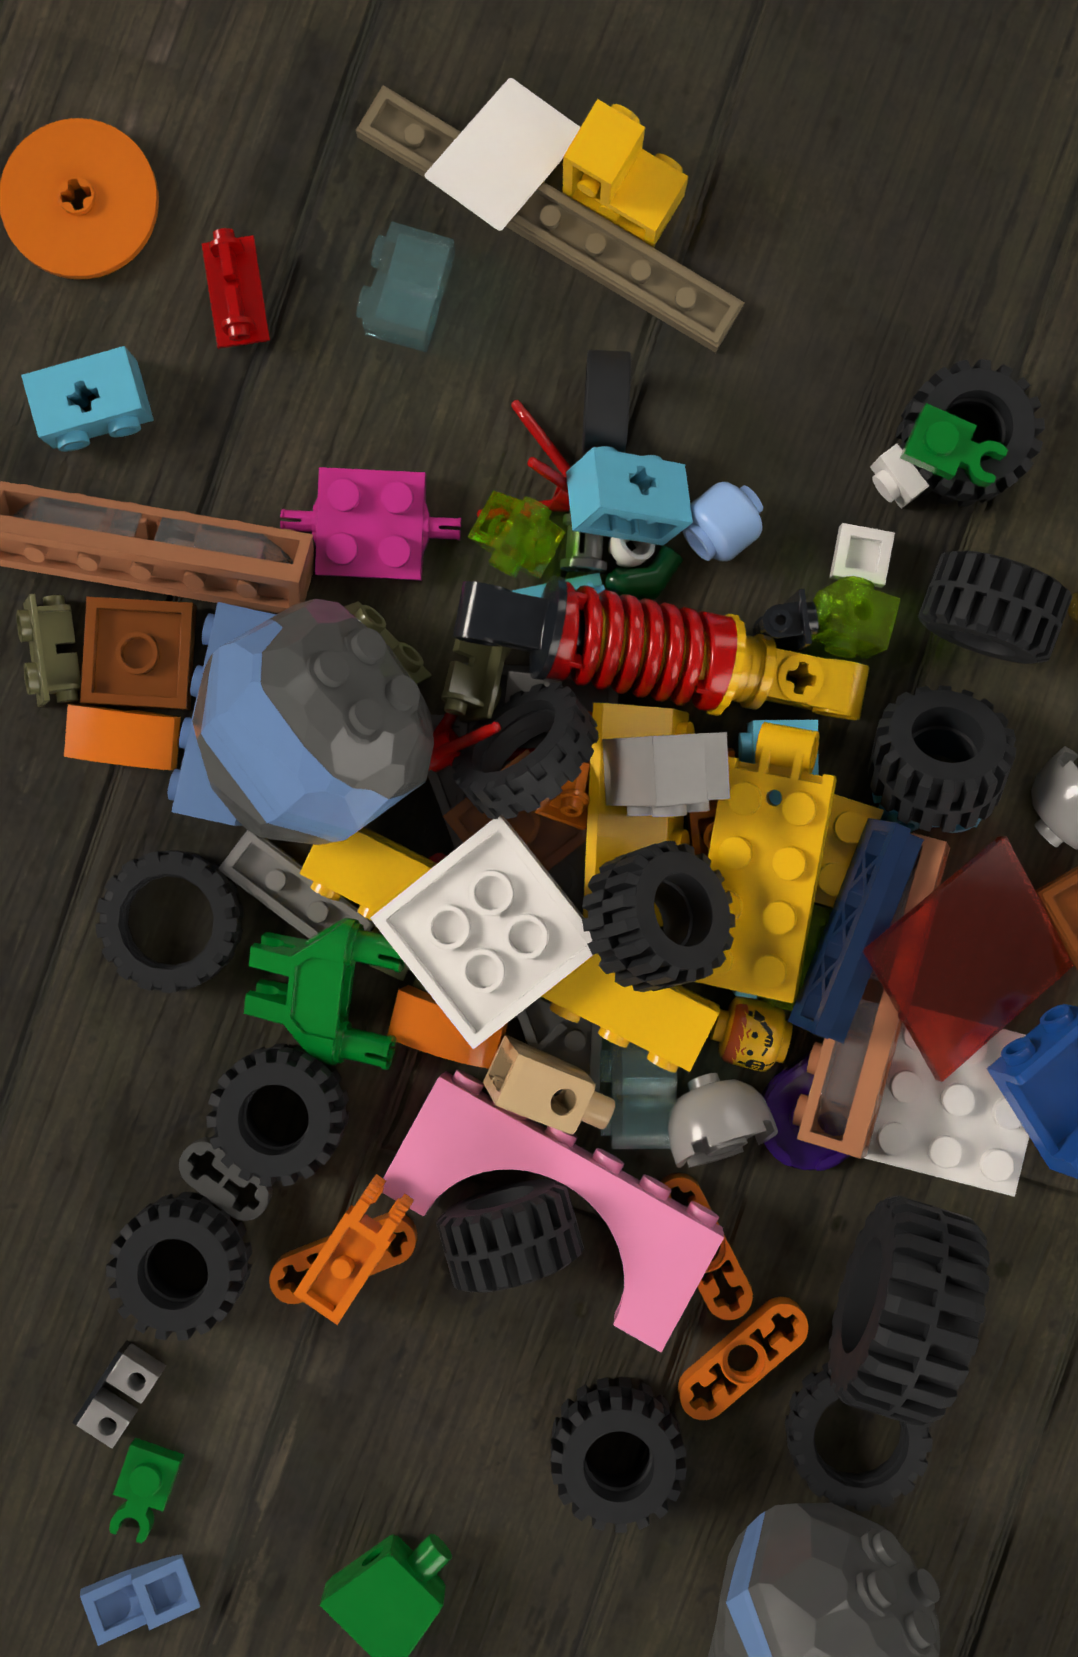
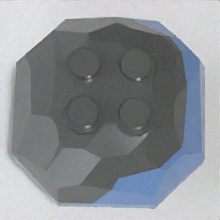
[192,599,434,845]
[708,1503,940,1657]

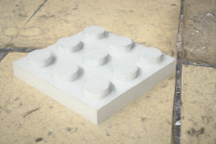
[370,815,593,1049]
[864,1004,1029,1197]

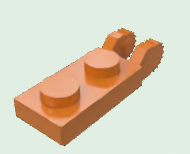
[293,1174,414,1325]

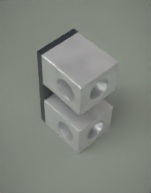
[72,1340,166,1448]

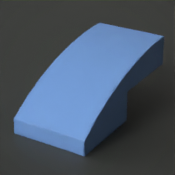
[80,1554,200,1646]

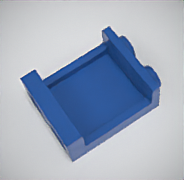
[986,1004,1078,1179]

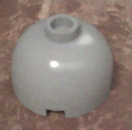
[1031,746,1078,850]
[667,1073,778,1168]

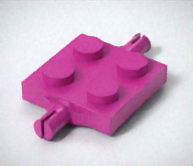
[280,467,461,581]

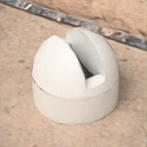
[608,537,655,568]

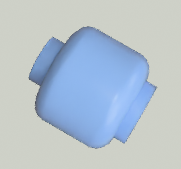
[683,482,763,561]

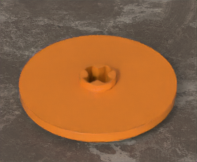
[0,118,159,280]

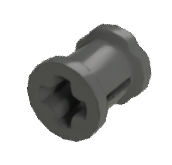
[560,513,607,574]

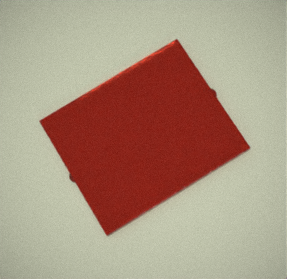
[863,836,1074,1082]

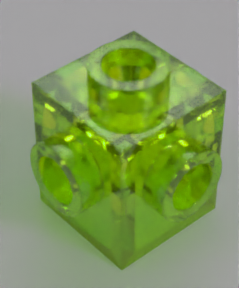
[468,490,566,578]
[811,576,901,659]

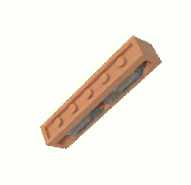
[0,481,314,614]
[793,832,950,1159]

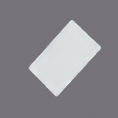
[425,78,580,231]

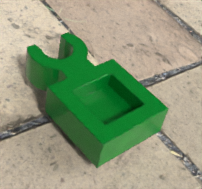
[900,403,1008,487]
[109,1437,184,1544]

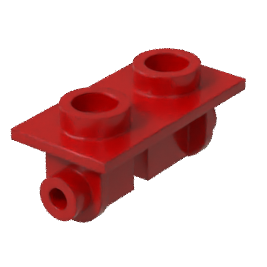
[201,228,270,349]

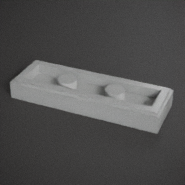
[218,830,375,938]

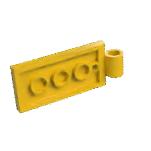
[694,722,837,1003]

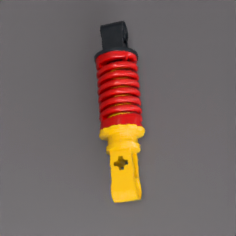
[453,575,869,720]

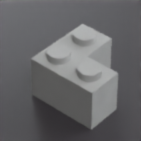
[602,732,730,817]

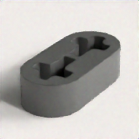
[179,1137,273,1221]

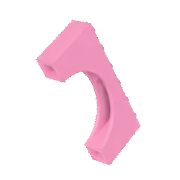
[382,1069,724,1352]

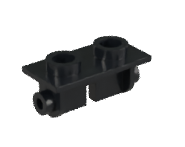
[752,588,819,653]

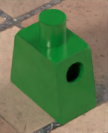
[320,1533,452,1657]

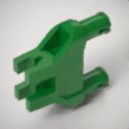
[244,918,406,1070]

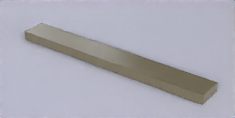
[356,85,745,353]

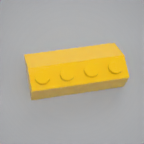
[583,703,695,926]

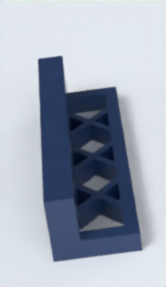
[788,818,924,1044]

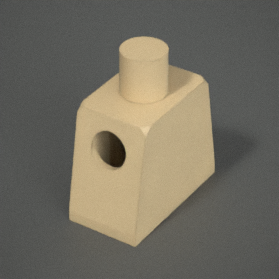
[483,1035,615,1135]

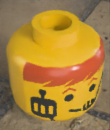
[710,996,793,1072]

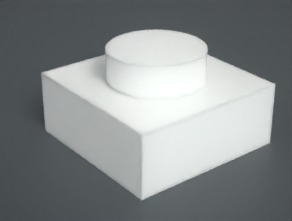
[870,443,929,509]
[830,523,895,588]

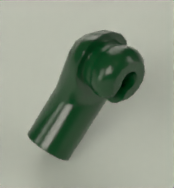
[606,545,683,601]

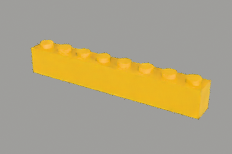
[299,827,720,1073]

